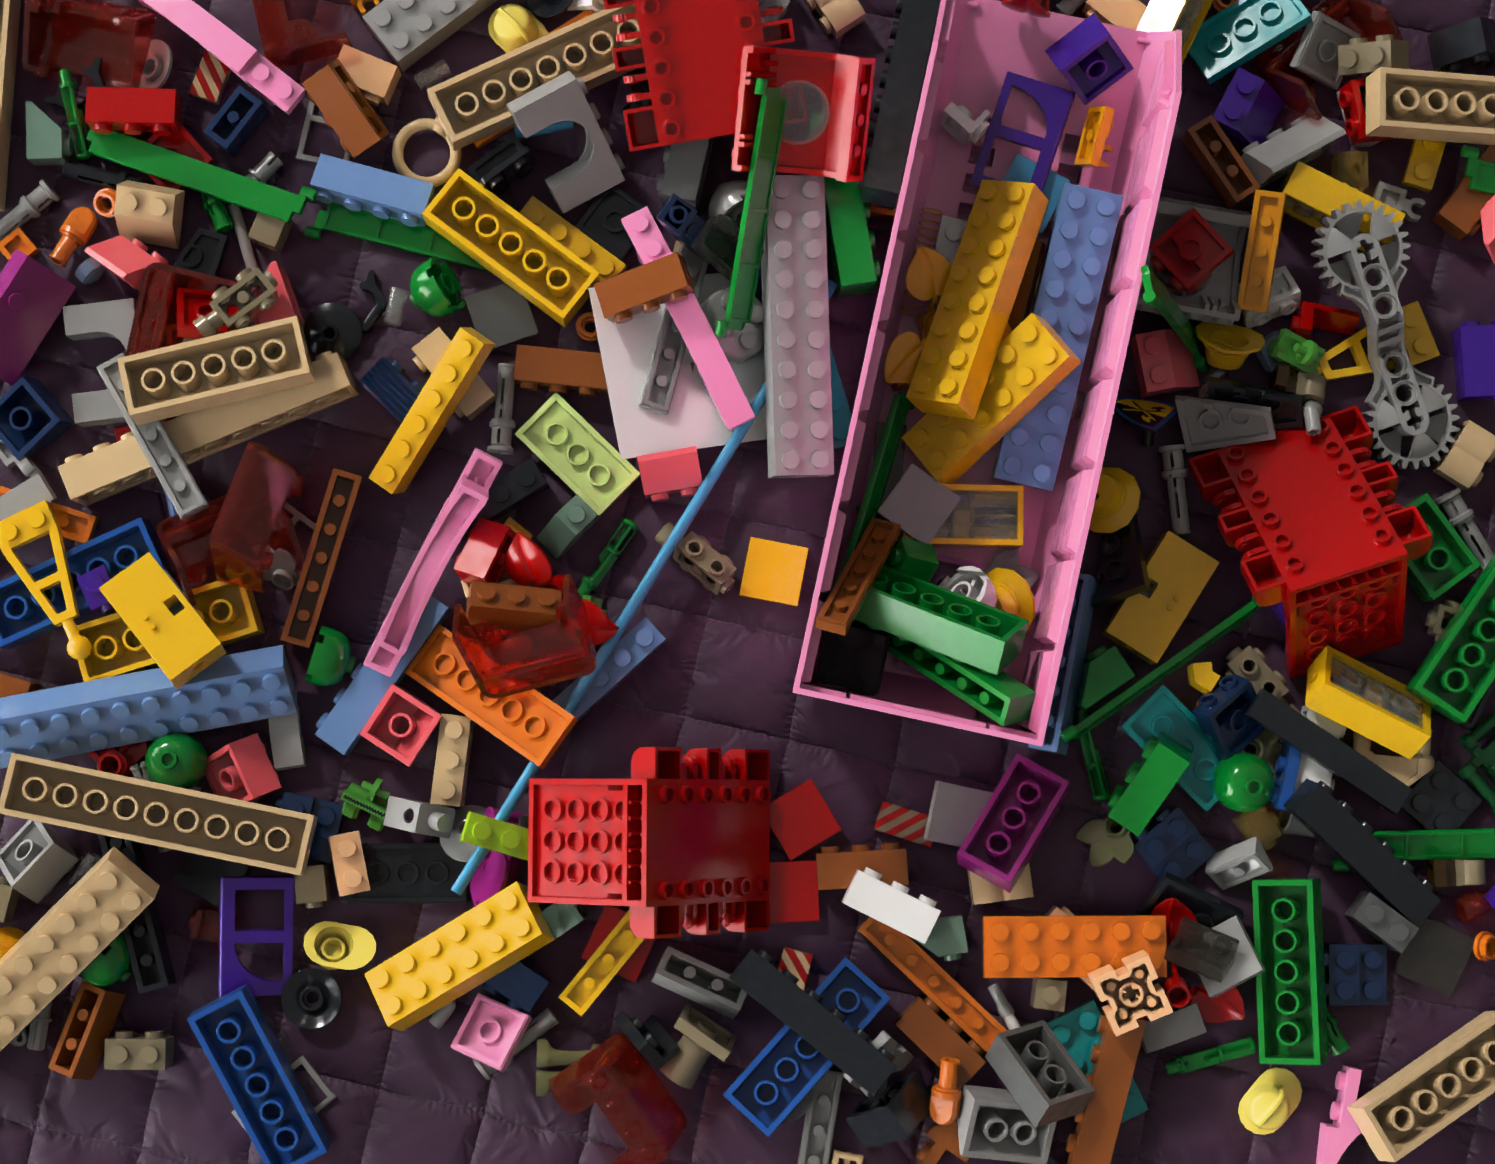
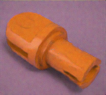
[48,206,98,267]
[929,1057,962,1125]

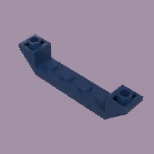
[656,193,762,303]

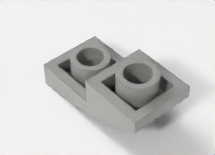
[268,704,306,771]
[1141,1003,1207,1054]

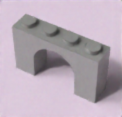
[506,71,625,213]
[63,298,150,427]

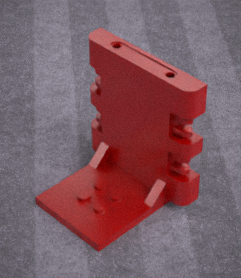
[603,0,808,152]
[1188,405,1432,680]
[528,747,771,939]

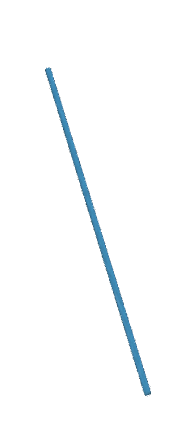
[451,280,837,896]

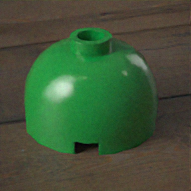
[409,256,466,317]
[304,625,356,686]
[145,732,208,789]
[1212,752,1275,813]
[78,932,133,987]

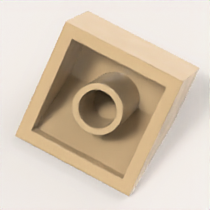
[114,180,185,249]

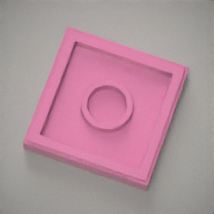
[450,993,532,1073]

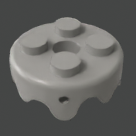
[701,288,764,365]

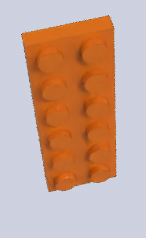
[404,624,578,769]
[983,915,1167,978]

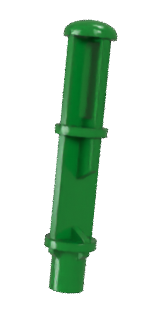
[59,68,93,160]
[576,518,638,598]
[1075,710,1110,801]
[1164,1036,1257,1075]

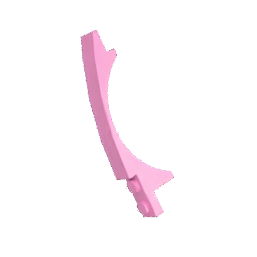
[137,0,306,115]
[621,206,756,431]
[363,448,503,677]
[1316,1065,1362,1164]

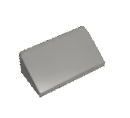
[1205,837,1273,890]

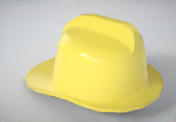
[488,3,549,53]
[303,921,376,970]
[1238,1067,1302,1135]

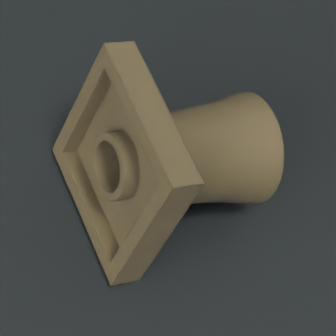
[660,1003,737,1089]

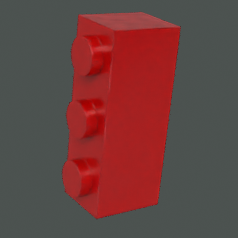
[85,87,182,136]

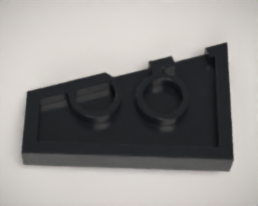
[1134,871,1244,934]

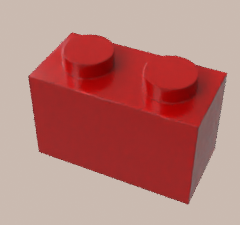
[453,517,516,584]

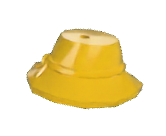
[1195,321,1265,370]
[1089,467,1141,533]
[986,567,1035,632]

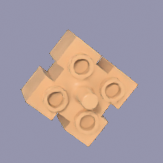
[1087,949,1173,1037]

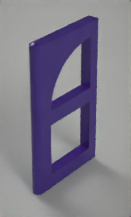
[970,71,1076,193]
[218,875,294,997]

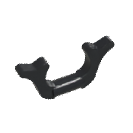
[45,57,107,115]
[329,270,387,333]

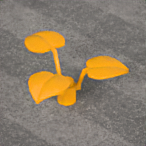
[884,246,1012,383]

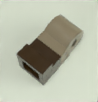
[1268,361,1327,406]
[1426,859,1486,887]

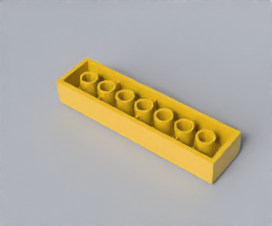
[906,179,1049,419]

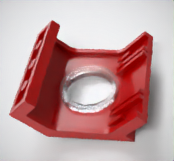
[732,45,876,182]

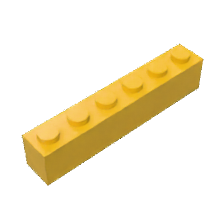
[368,327,495,494]

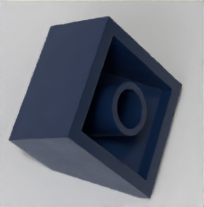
[0,376,75,461]

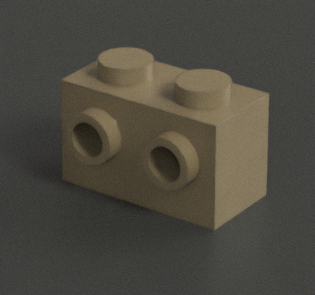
[1338,34,1410,76]
[104,1030,174,1070]

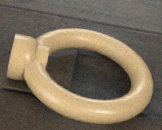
[392,116,462,187]

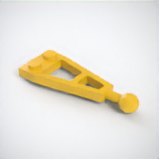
[1290,301,1440,381]
[0,500,92,660]

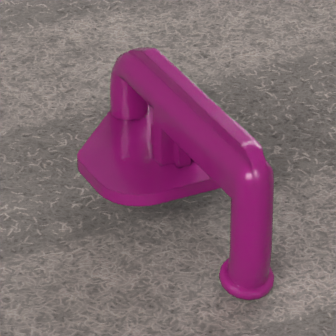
[469,807,529,907]

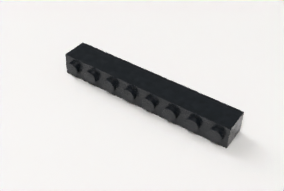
[857,0,940,208]

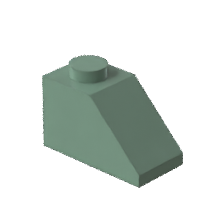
[25,101,74,167]
[536,494,599,559]
[542,903,588,939]
[913,914,968,961]

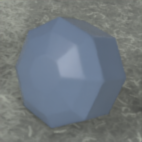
[75,257,105,286]

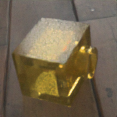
[1331,151,1369,192]
[1232,807,1282,851]

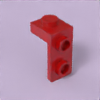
[1289,301,1360,340]

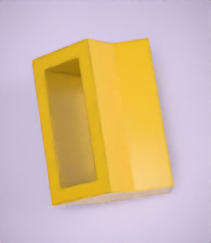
[1187,662,1220,694]

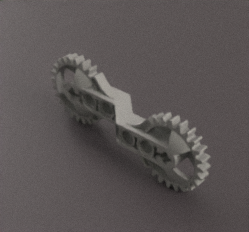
[1311,200,1460,470]

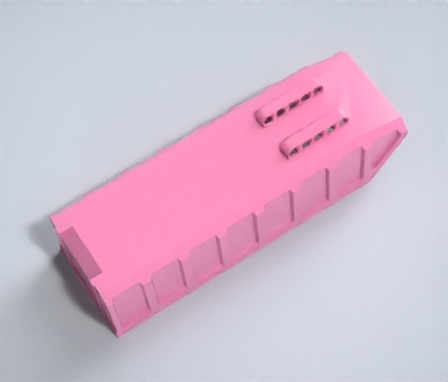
[792,0,1182,747]

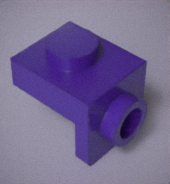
[76,565,114,614]

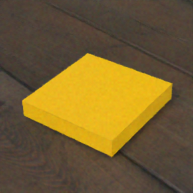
[739,537,809,607]

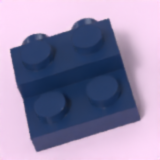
[1193,674,1265,760]
[275,791,344,864]
[1132,806,1216,880]
[1324,943,1387,1006]

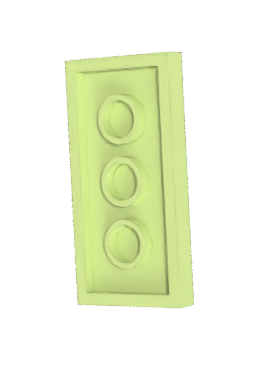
[515,392,640,517]

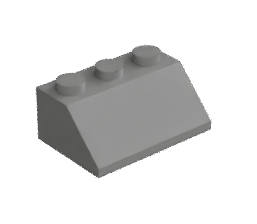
[1241,113,1346,188]
[957,1085,1057,1164]

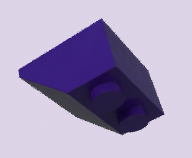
[1045,13,1134,105]
[1213,67,1285,147]

